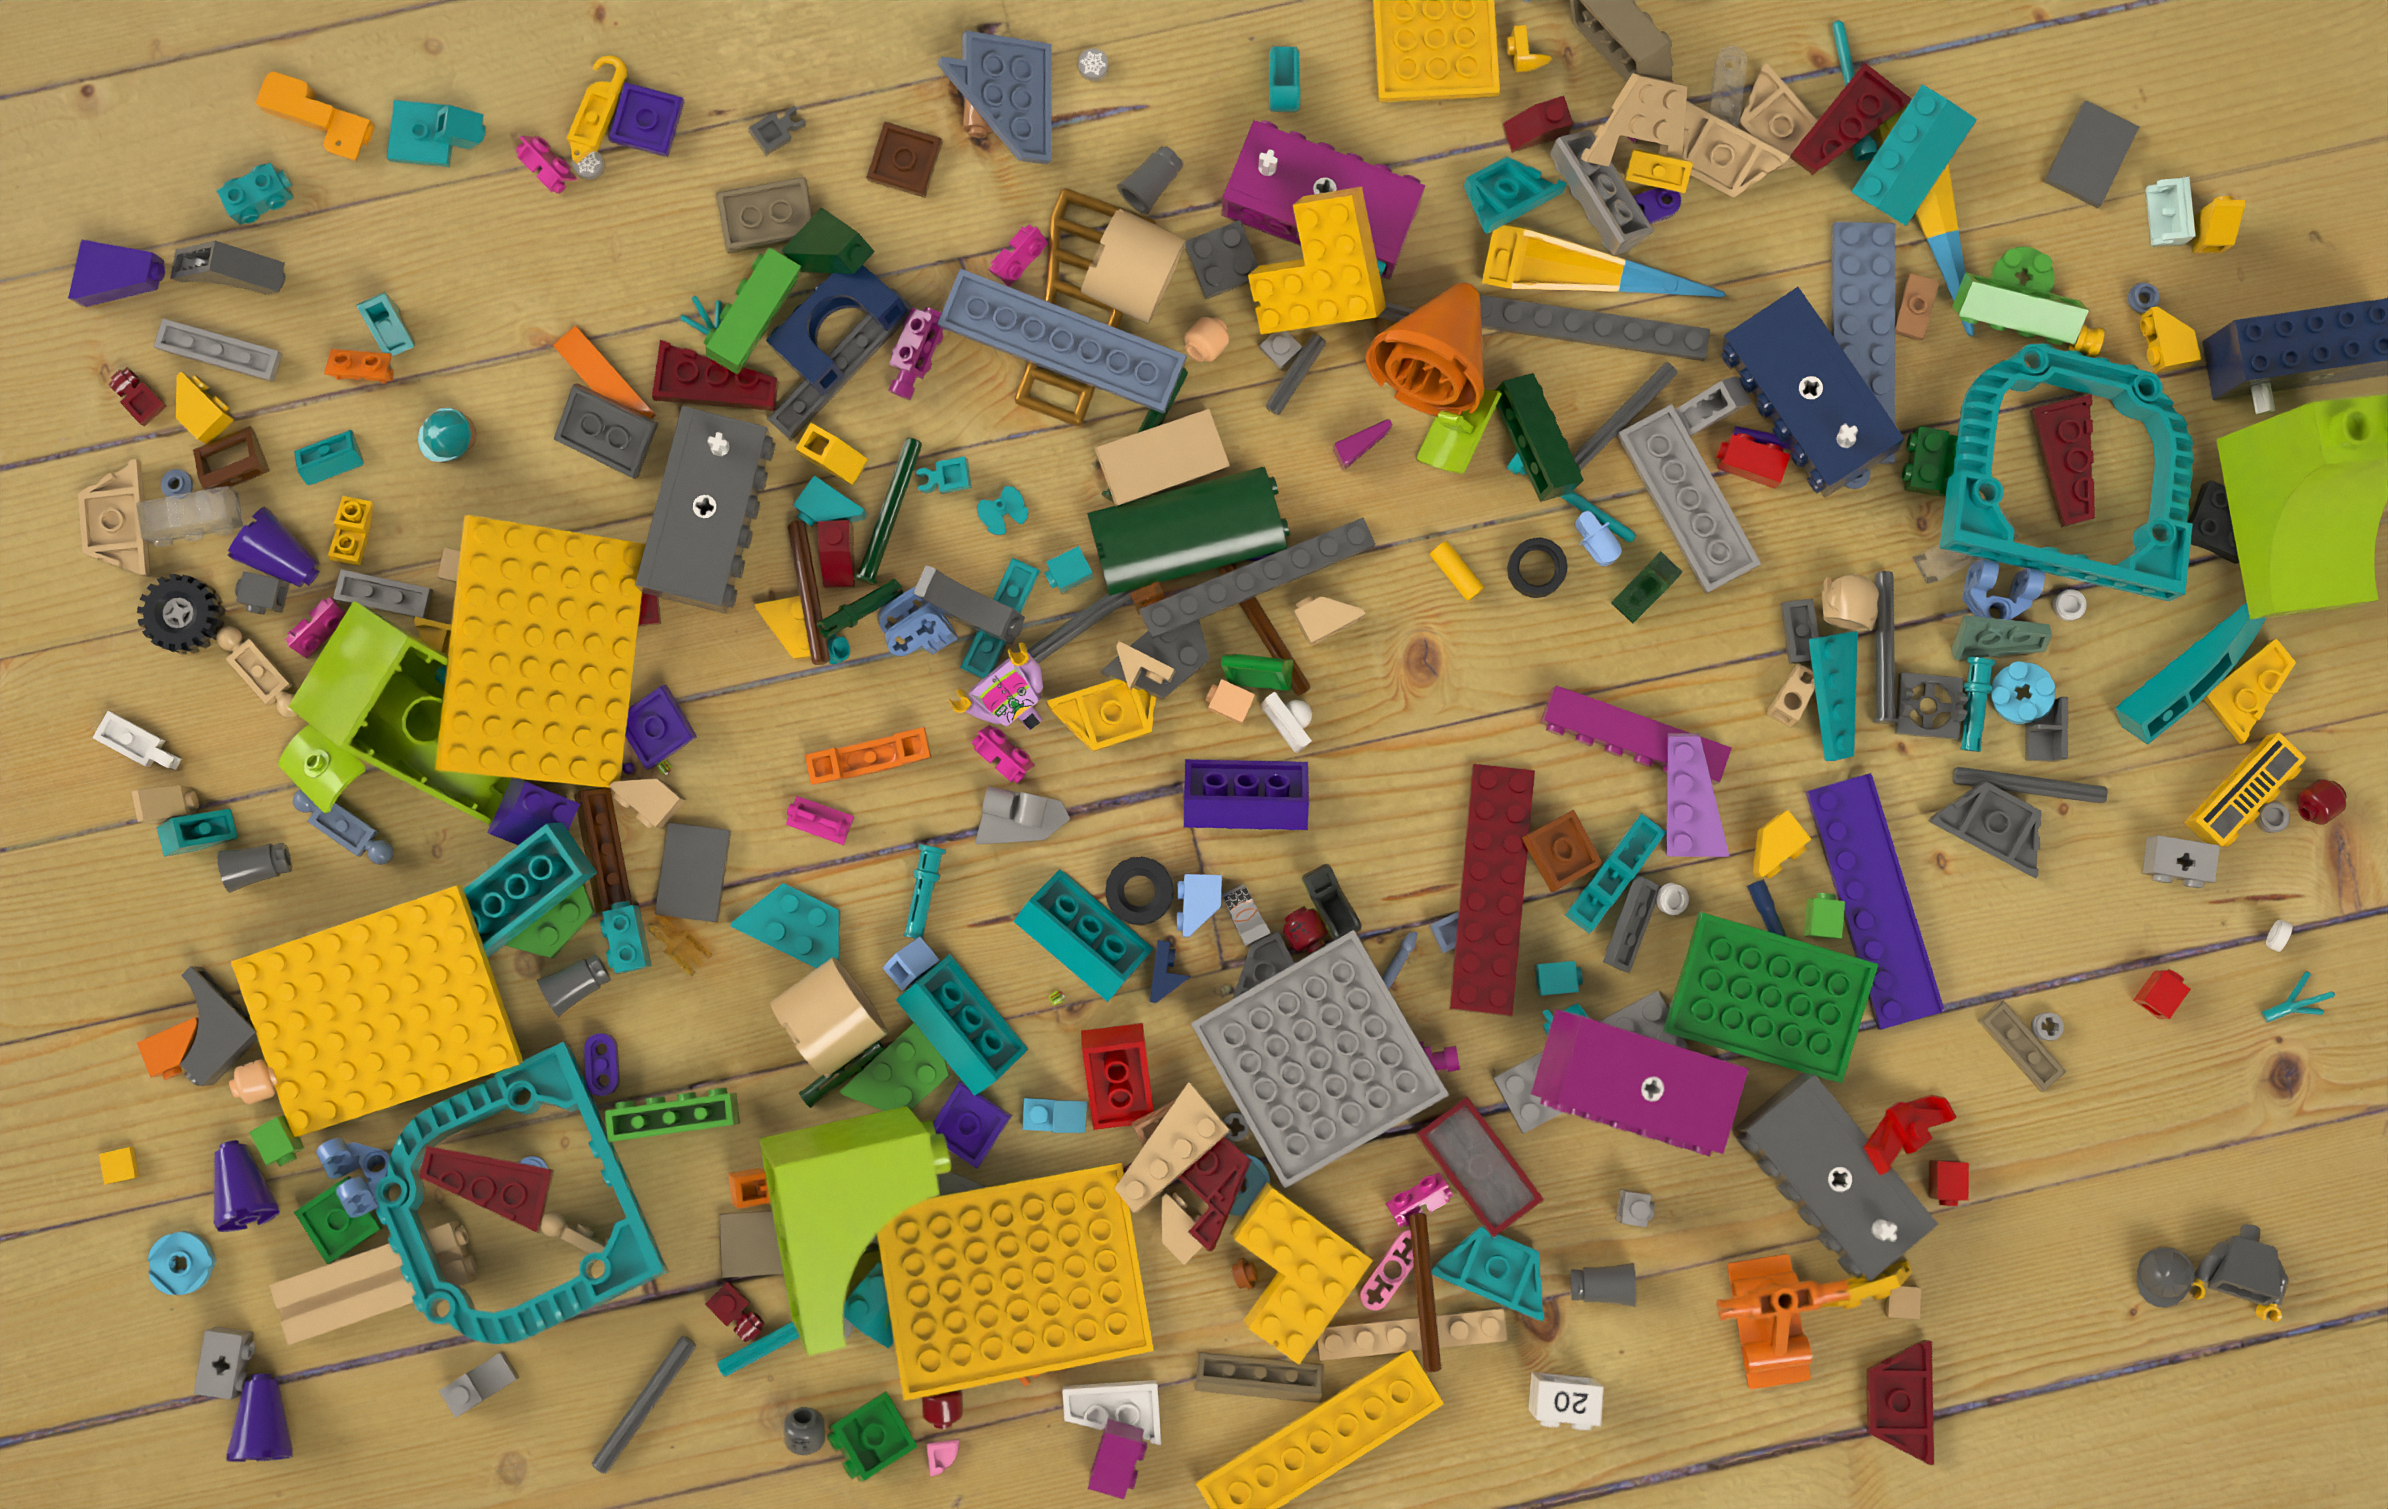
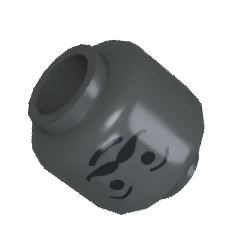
[783,1407,825,1455]

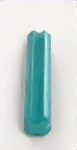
[717,1322,799,1377]

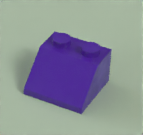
[487,778,580,845]

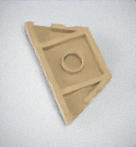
[1737,63,1817,170]
[1682,101,1790,198]
[78,459,150,577]

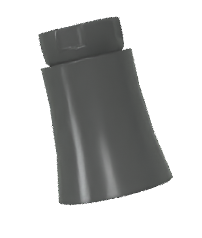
[1117,146,1183,215]
[218,843,292,893]
[537,954,611,1017]
[1570,1262,1636,1307]

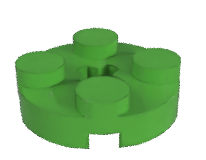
[1990,247,2055,293]

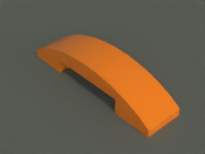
[553,326,656,419]
[805,727,931,785]

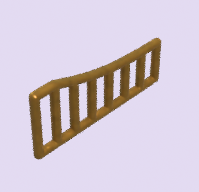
[1014,188,1156,426]

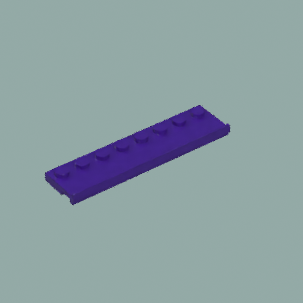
[1805,773,1945,1030]

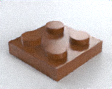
[1522,810,1603,893]

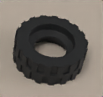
[1105,856,1174,925]

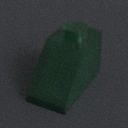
[1611,551,1683,624]

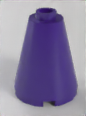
[227,507,320,587]
[214,1140,280,1232]
[226,1374,293,1462]

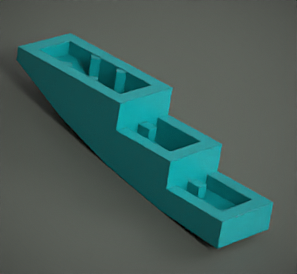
[1565,813,1666,934]

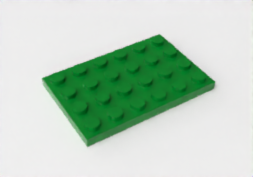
[1663,911,1879,1083]

